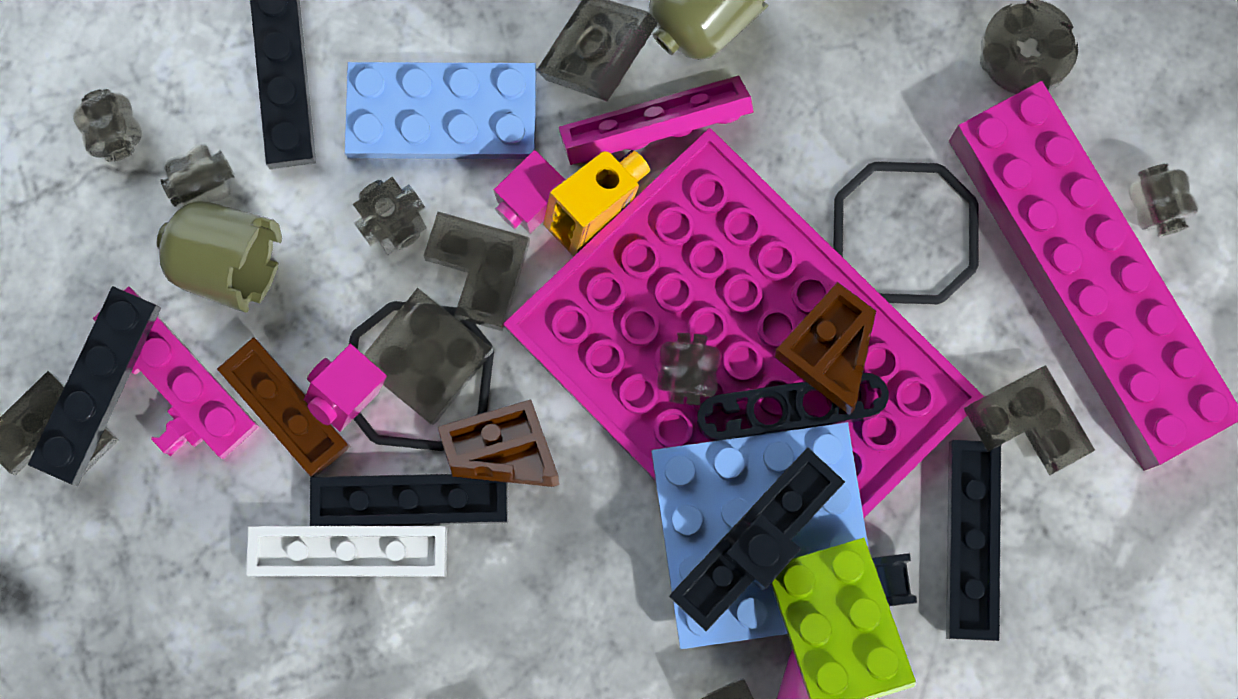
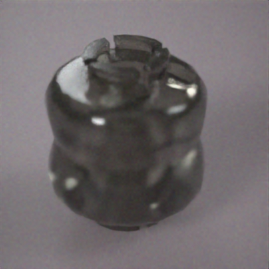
[73,89,142,162]
[160,144,235,207]
[1128,163,1198,237]
[656,333,721,406]

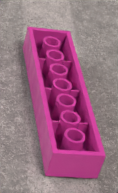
[949,81,1238,471]

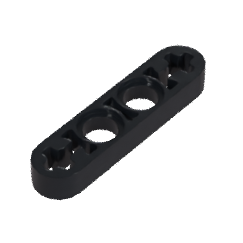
[697,373,889,441]

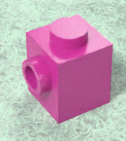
[493,150,566,234]
[304,343,387,432]

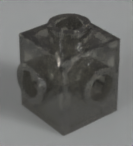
[353,177,427,255]

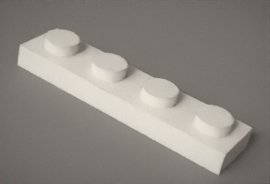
[246,526,447,577]

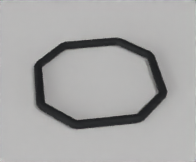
[833,162,979,305]
[349,301,494,451]

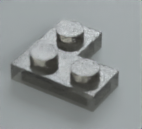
[423,211,530,331]
[964,365,1095,475]
[0,371,119,475]

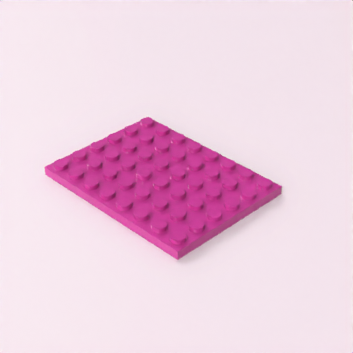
[503,127,985,518]

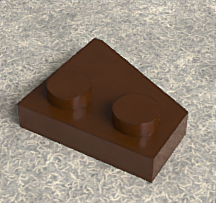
[775,282,876,415]

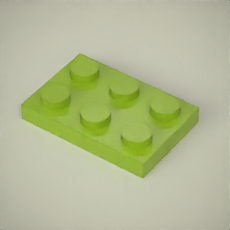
[771,537,916,699]

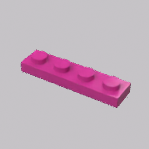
[558,75,754,165]

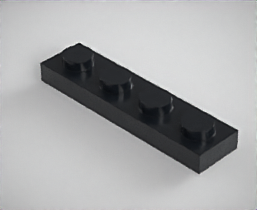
[250,0,316,169]
[28,286,161,486]
[946,440,1001,641]
[668,447,845,632]
[310,474,508,526]

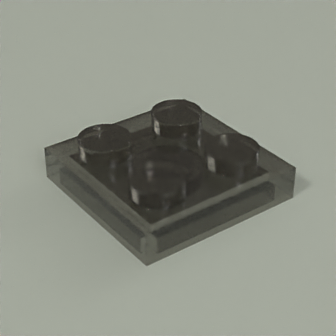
[536,0,658,102]
[364,288,495,425]

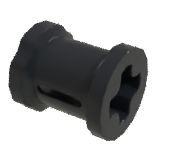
[872,553,917,607]

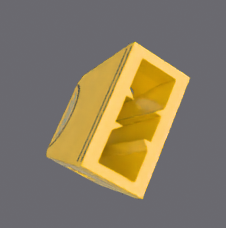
[543,150,650,257]

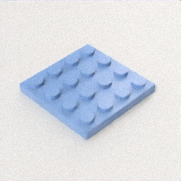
[651,422,869,649]

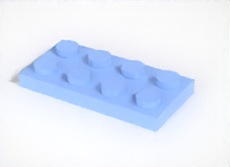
[345,62,537,159]

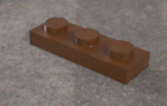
[217,337,351,477]

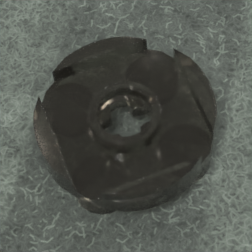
[980,0,1078,94]

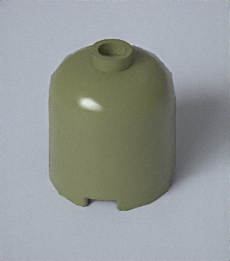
[648,0,769,60]
[156,201,282,313]

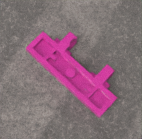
[92,286,259,459]

